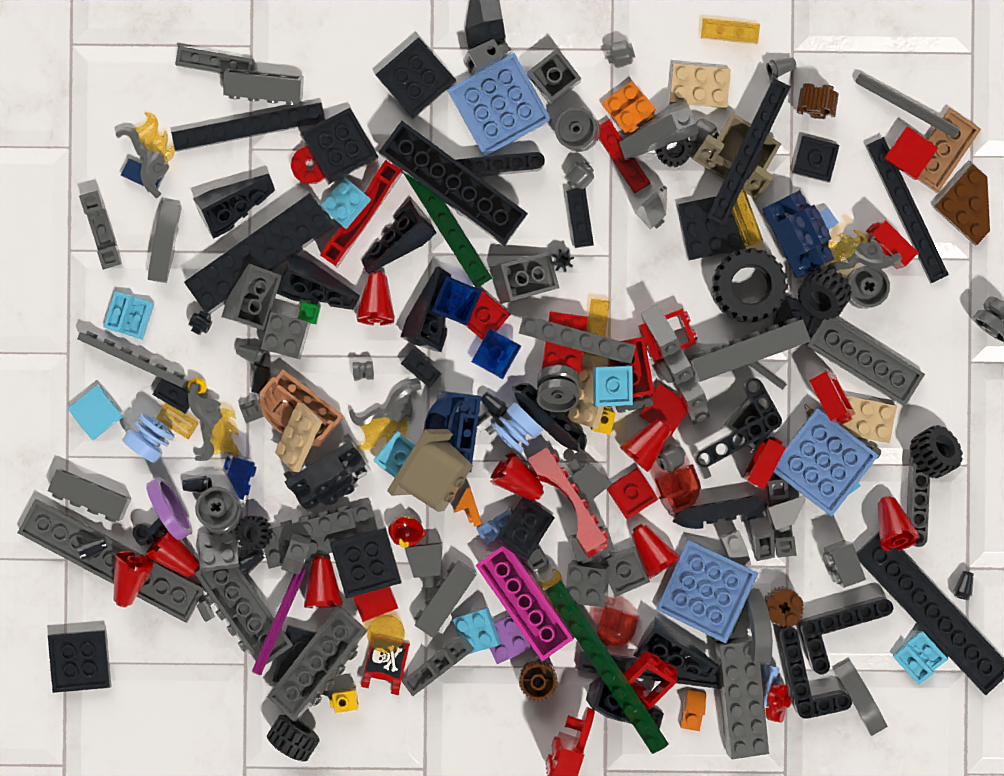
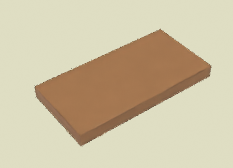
[917,108,981,193]

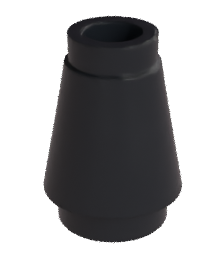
[251,364,271,394]
[481,392,508,419]
[182,476,212,494]
[77,538,108,561]
[238,550,265,575]
[953,571,974,600]

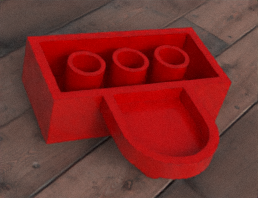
[545,707,595,776]

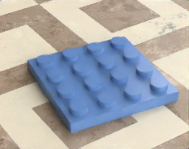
[447,53,552,156]
[774,408,879,517]
[656,540,759,643]

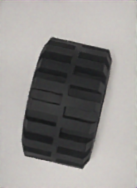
[798,267,852,320]
[910,425,963,479]
[267,715,320,762]

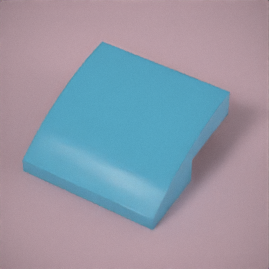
[103,291,155,340]
[68,385,123,441]
[893,629,948,685]

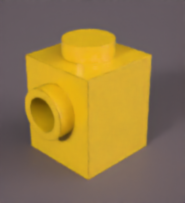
[591,406,616,435]
[329,687,359,713]

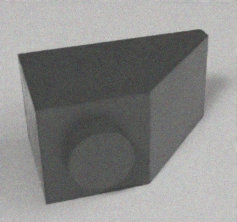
[749,516,775,561]
[281,533,311,575]

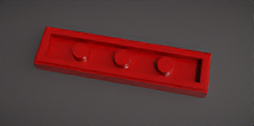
[599,119,651,194]

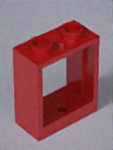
[864,220,919,269]
[638,308,698,361]
[809,371,856,424]
[742,436,786,489]
[623,651,677,710]

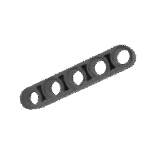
[907,456,930,547]

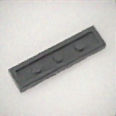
[175,46,255,74]

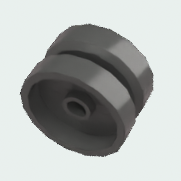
[555,107,601,152]
[845,266,890,309]
[973,296,1004,343]
[537,365,579,412]
[195,487,242,534]

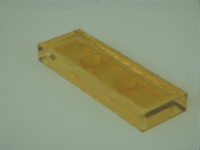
[700,18,760,44]
[732,186,763,247]
[583,298,610,358]

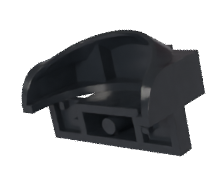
[284,433,371,510]

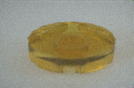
[367,615,405,653]

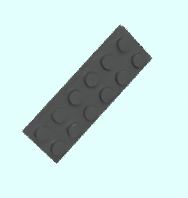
[806,318,925,407]

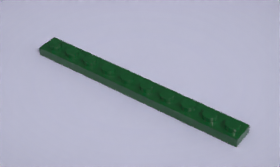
[545,580,669,754]

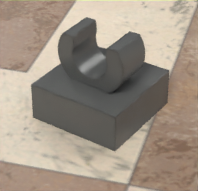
[239,399,264,423]
[477,410,496,435]

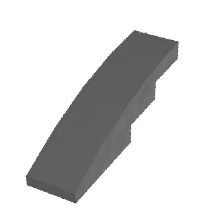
[147,202,182,283]
[402,634,474,696]

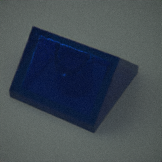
[432,276,482,326]
[471,329,521,379]

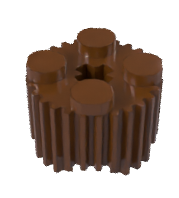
[797,83,839,120]
[764,586,804,627]
[519,659,558,702]

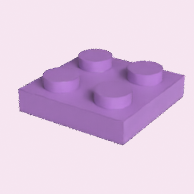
[490,616,532,664]

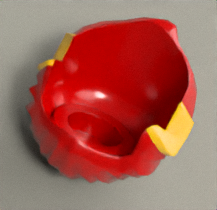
[388,516,426,548]

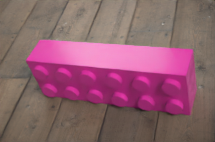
[475,546,575,661]

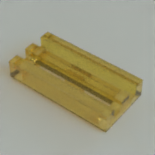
[156,403,199,439]

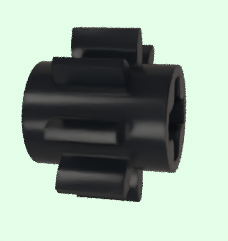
[550,249,574,273]
[188,311,212,335]

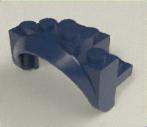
[762,190,834,278]
[423,390,481,473]

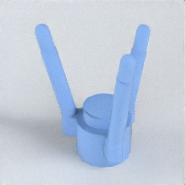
[761,664,781,705]

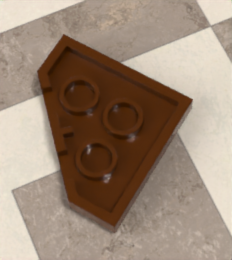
[933,164,990,246]

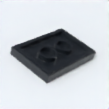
[494,497,555,562]

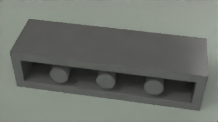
[223,68,304,105]
[47,469,131,522]
[414,560,477,638]

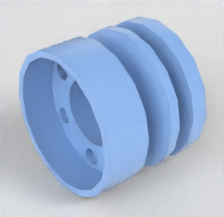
[492,402,544,453]
[122,413,175,463]

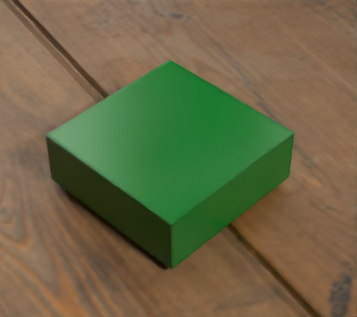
[298,302,321,325]

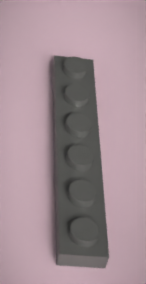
[518,315,636,364]
[77,331,188,388]

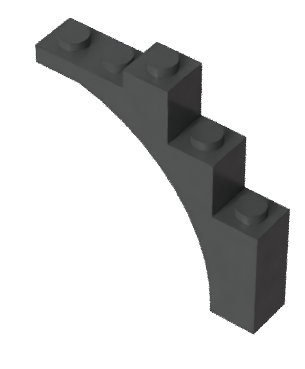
[640,305,710,425]

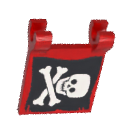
[361,636,410,695]

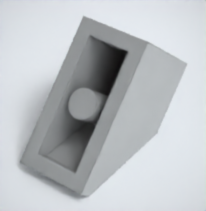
[765,496,806,533]
[719,529,751,567]

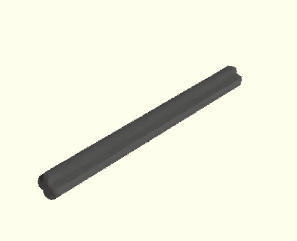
[855,73,959,137]

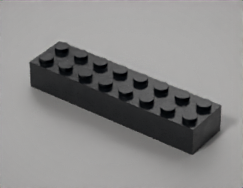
[379,121,528,247]
[184,193,334,314]

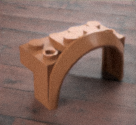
[258,369,344,449]

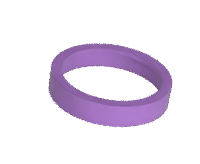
[146,477,192,540]

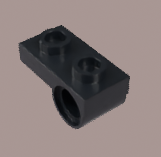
[132,518,166,546]

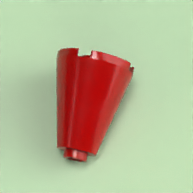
[356,271,395,326]
[620,419,672,472]
[490,451,544,501]
[877,496,919,551]
[631,524,680,579]
[145,528,200,577]
[113,551,154,607]
[304,556,343,609]

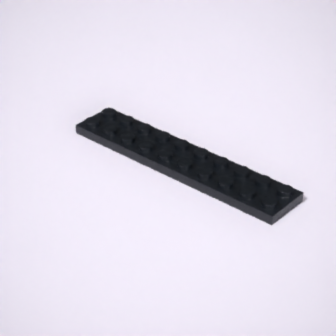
[856,531,1004,695]

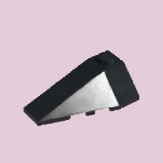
[465,0,506,49]
[193,174,275,239]
[361,200,436,274]
[276,254,360,310]
[400,267,451,352]
[633,617,719,682]
[586,677,664,729]

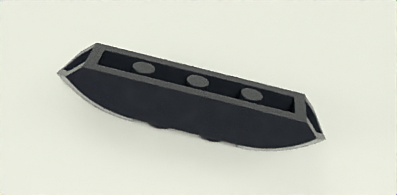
[512,382,587,452]
[672,495,768,529]

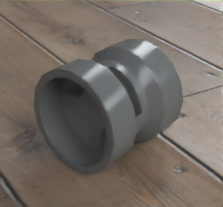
[353,361,374,381]

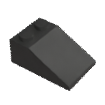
[490,251,559,304]
[221,264,282,331]

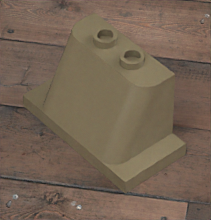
[692,113,781,200]
[387,429,473,512]

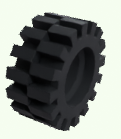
[656,137,692,167]
[235,515,273,550]

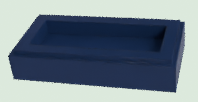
[121,158,165,189]

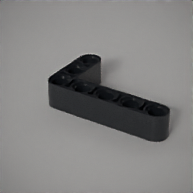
[456,152,545,216]
[694,378,782,468]
[799,597,894,675]
[778,626,852,719]

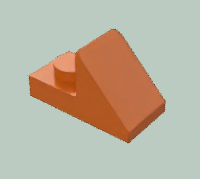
[454,487,482,527]
[680,689,706,731]

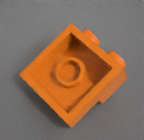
[601,81,656,135]

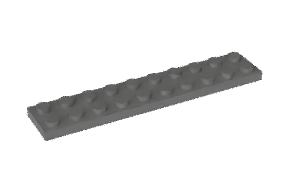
[17,499,205,623]

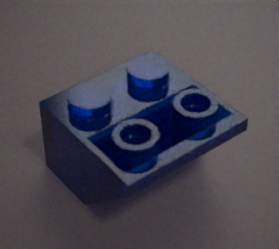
[222,452,257,500]

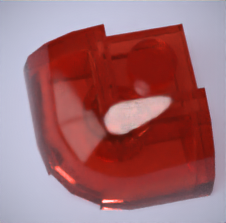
[654,464,701,514]
[596,606,640,648]

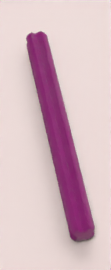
[252,568,306,675]

